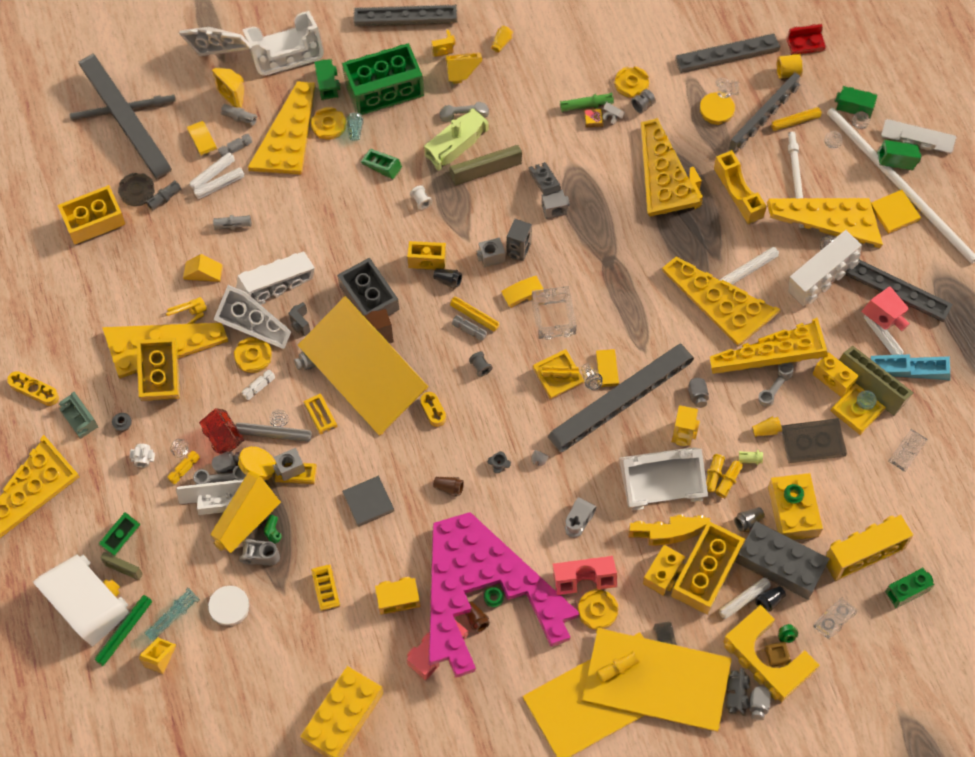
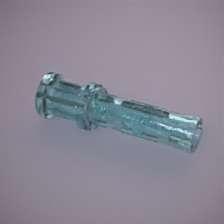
[144,587,200,642]

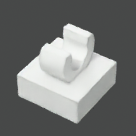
[603,102,625,124]

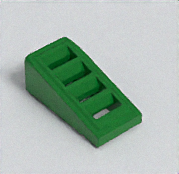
[361,148,402,179]

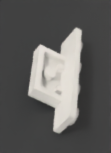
[881,119,956,153]
[176,479,244,515]

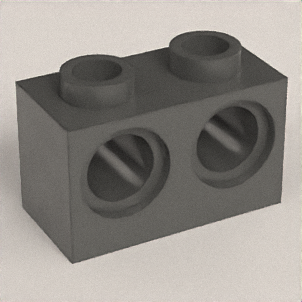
[506,219,532,261]

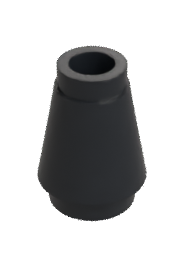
[433,268,462,288]
[755,586,786,612]

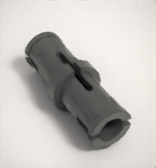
[146,180,182,211]

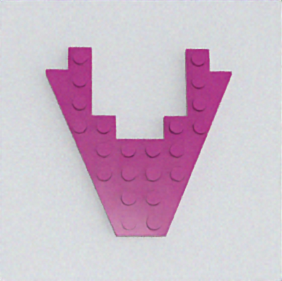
[429,512,579,678]

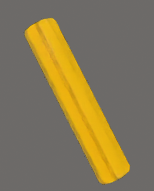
[771,107,822,131]
[450,296,499,332]

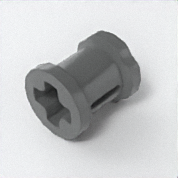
[469,351,493,377]

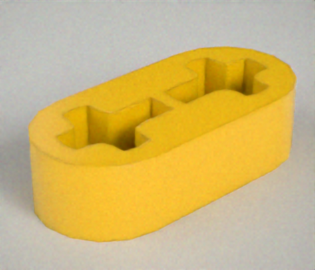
[420,392,446,427]

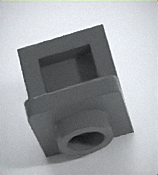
[289,302,310,336]

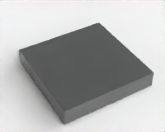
[342,476,394,527]

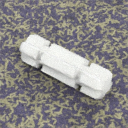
[241,370,275,400]

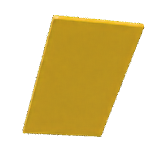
[298,296,429,436]
[582,628,732,732]
[522,632,645,757]

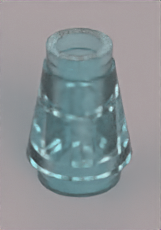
[346,113,364,141]

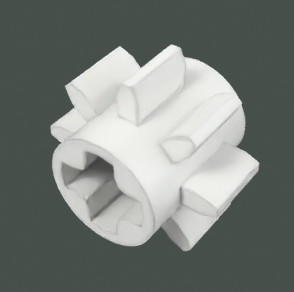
[129,444,155,468]

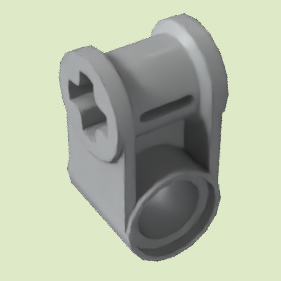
[565,497,597,538]
[239,539,280,566]

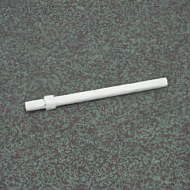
[788,132,805,228]

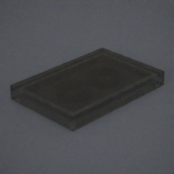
[781,418,847,463]

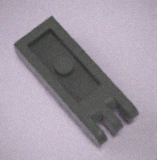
[528,162,561,195]

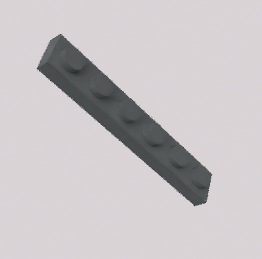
[354,5,457,26]
[675,33,780,73]
[729,73,801,153]
[845,259,953,322]

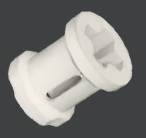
[410,185,432,210]

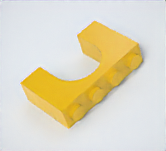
[723,605,820,703]

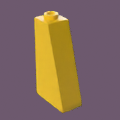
[210,471,281,553]

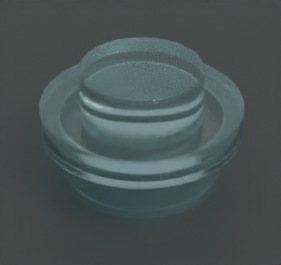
[857,391,877,410]

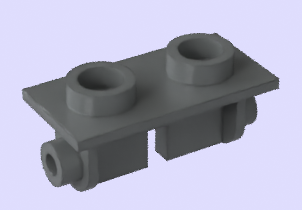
[726,669,750,716]

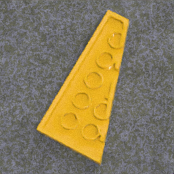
[248,81,315,175]
[641,118,702,217]
[767,198,883,248]
[662,257,781,347]
[709,317,828,374]
[102,323,229,379]
[0,435,80,538]

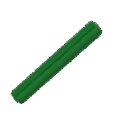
[94,595,152,666]

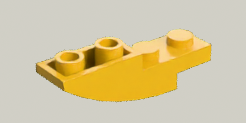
[628,515,710,546]

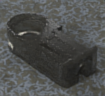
[653,622,677,645]

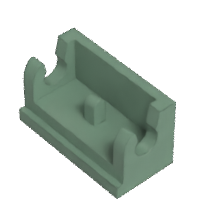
[59,392,98,439]

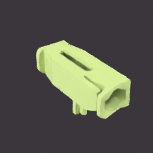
[424,109,489,170]

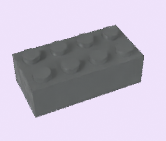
[735,521,830,600]

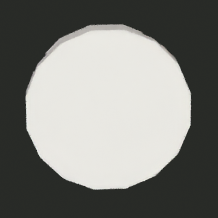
[208,585,250,626]

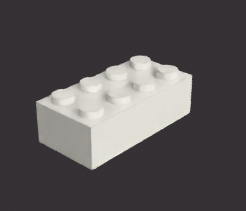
[788,230,862,307]

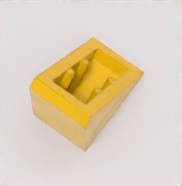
[183,254,223,282]
[139,638,176,674]

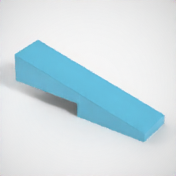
[871,354,950,380]

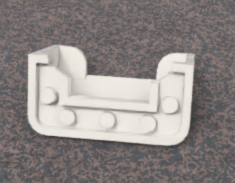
[243,11,324,75]
[619,448,708,510]
[33,554,129,647]

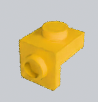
[431,30,456,57]

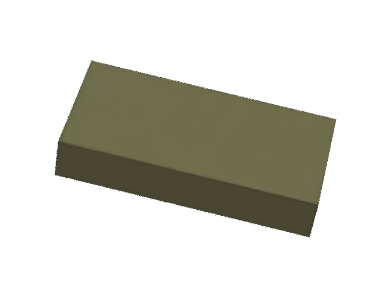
[100,552,143,580]

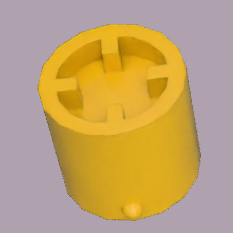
[776,54,803,79]

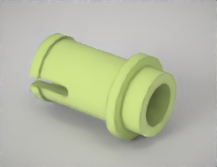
[739,450,763,465]

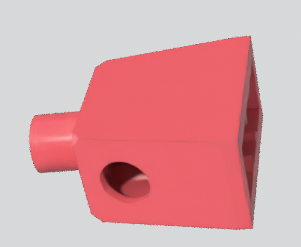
[861,286,910,331]

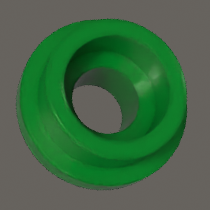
[784,484,804,504]
[484,587,504,608]
[778,624,799,643]

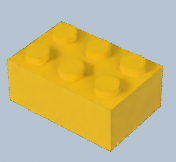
[57,185,126,245]
[136,338,180,401]
[768,473,823,540]

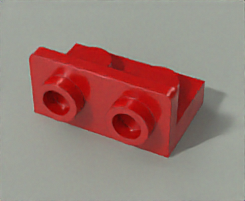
[786,24,826,55]

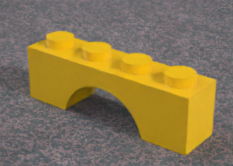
[714,150,767,224]

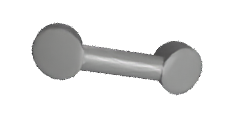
[440,102,489,122]
[758,362,794,406]
[193,465,246,485]

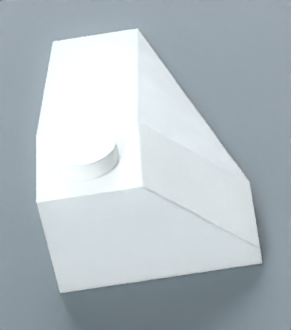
[179,27,252,56]
[214,285,291,349]

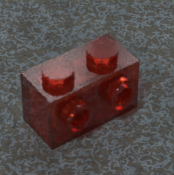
[199,408,245,454]

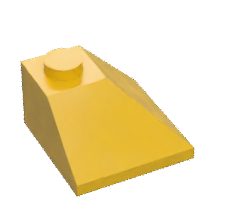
[446,53,482,84]
[212,68,244,108]

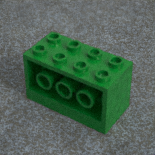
[342,43,424,116]

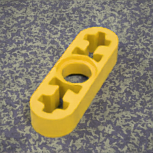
[7,371,59,406]

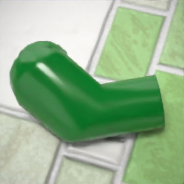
[264,515,282,543]

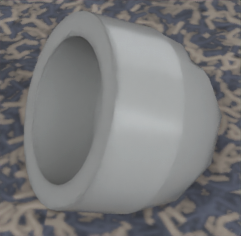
[531,450,549,466]

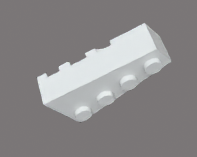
[236,252,315,305]

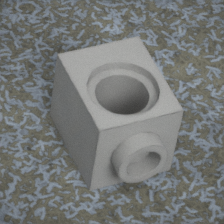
[541,190,570,219]
[476,237,505,267]
[273,448,305,481]

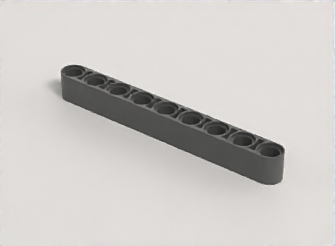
[78,53,172,179]
[548,344,694,452]

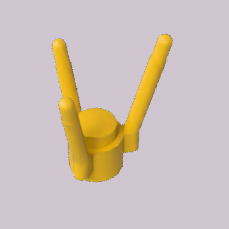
[166,297,207,324]

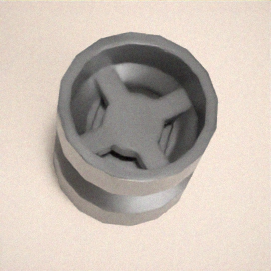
[631,89,656,113]

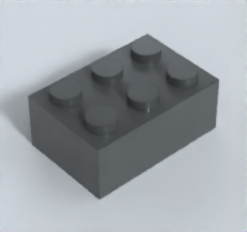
[337,257,400,316]

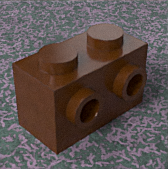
[364,309,394,344]

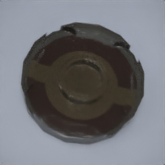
[118,173,155,206]

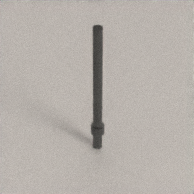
[70,94,176,120]

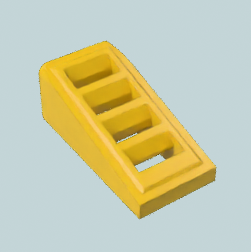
[311,564,340,611]

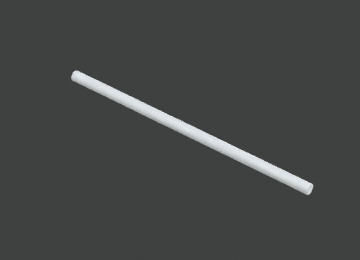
[827,108,975,264]

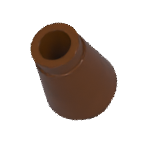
[433,476,464,496]
[466,601,490,632]

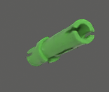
[560,93,614,112]

